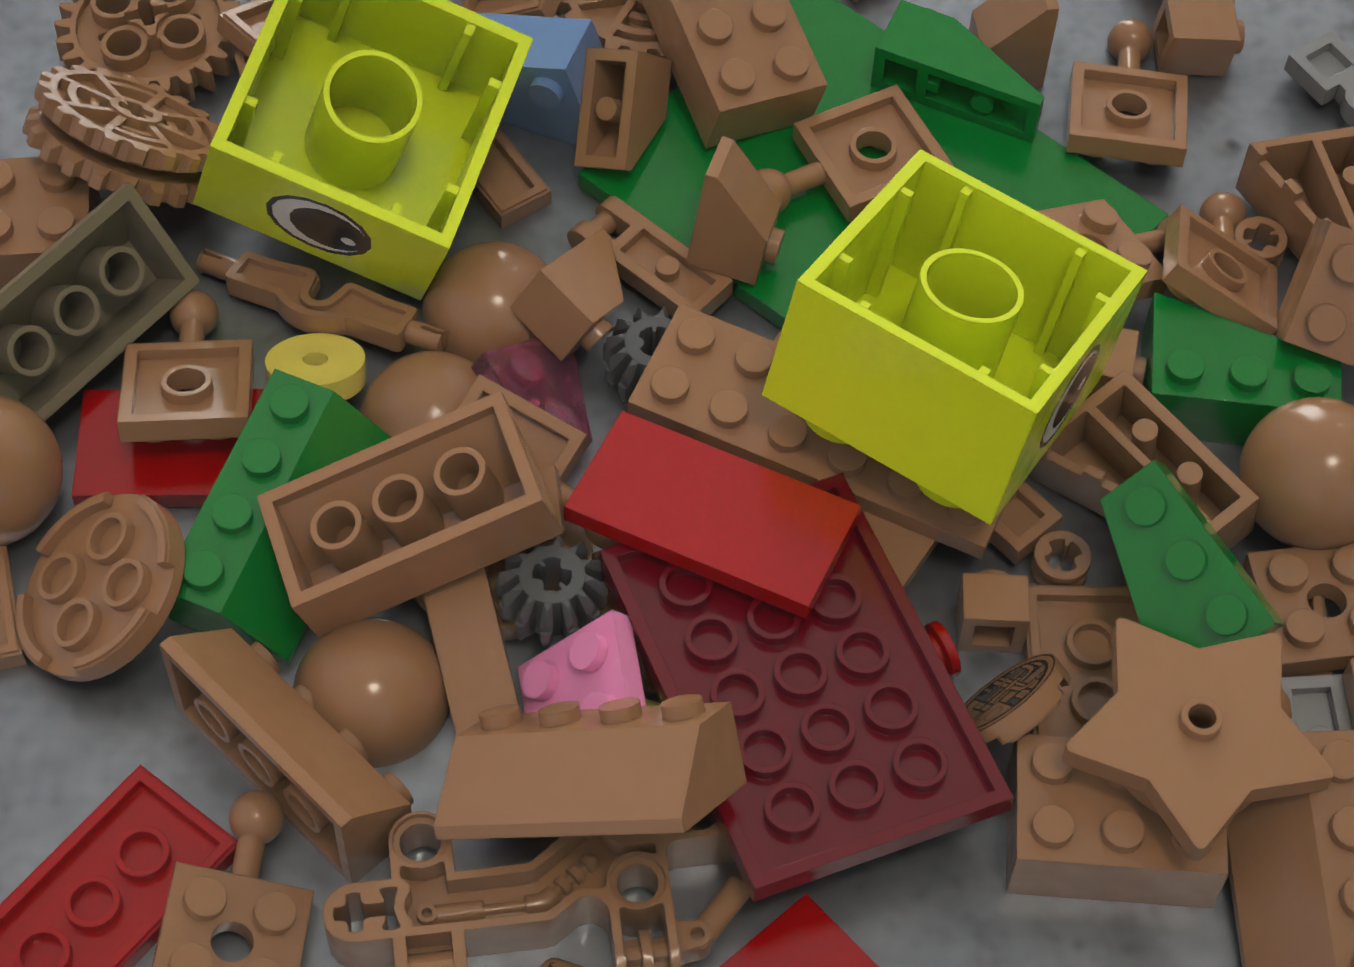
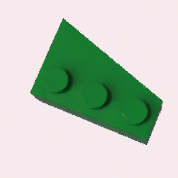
[1141,292,1342,446]
[1100,460,1285,648]

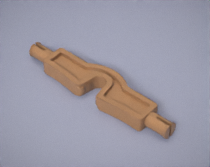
[196,248,449,352]

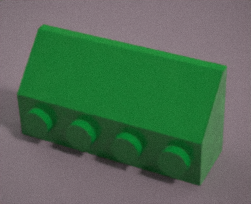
[168,369,392,666]

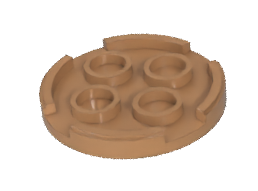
[15,491,185,682]

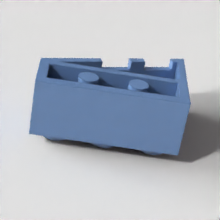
[475,12,603,146]

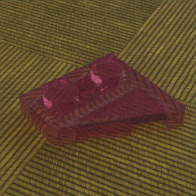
[471,338,593,446]

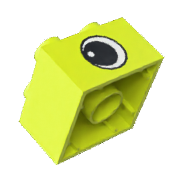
[193,0,534,301]
[762,149,1148,525]

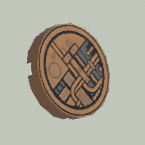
[964,653,1071,746]

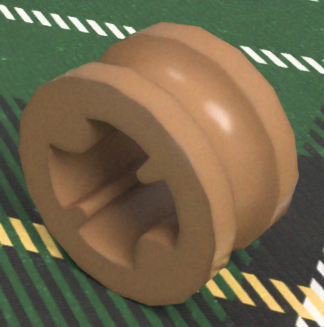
[1234,216,1288,268]
[1030,530,1092,586]

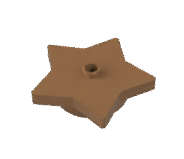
[1062,617,1335,861]

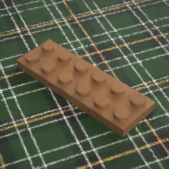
[627,303,1006,560]

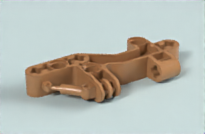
[322,811,750,967]

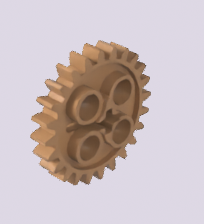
[54,0,241,102]

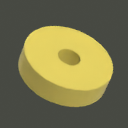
[265,333,367,400]

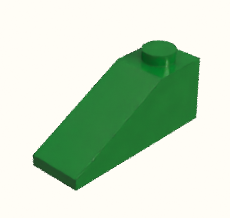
[870,0,1044,143]

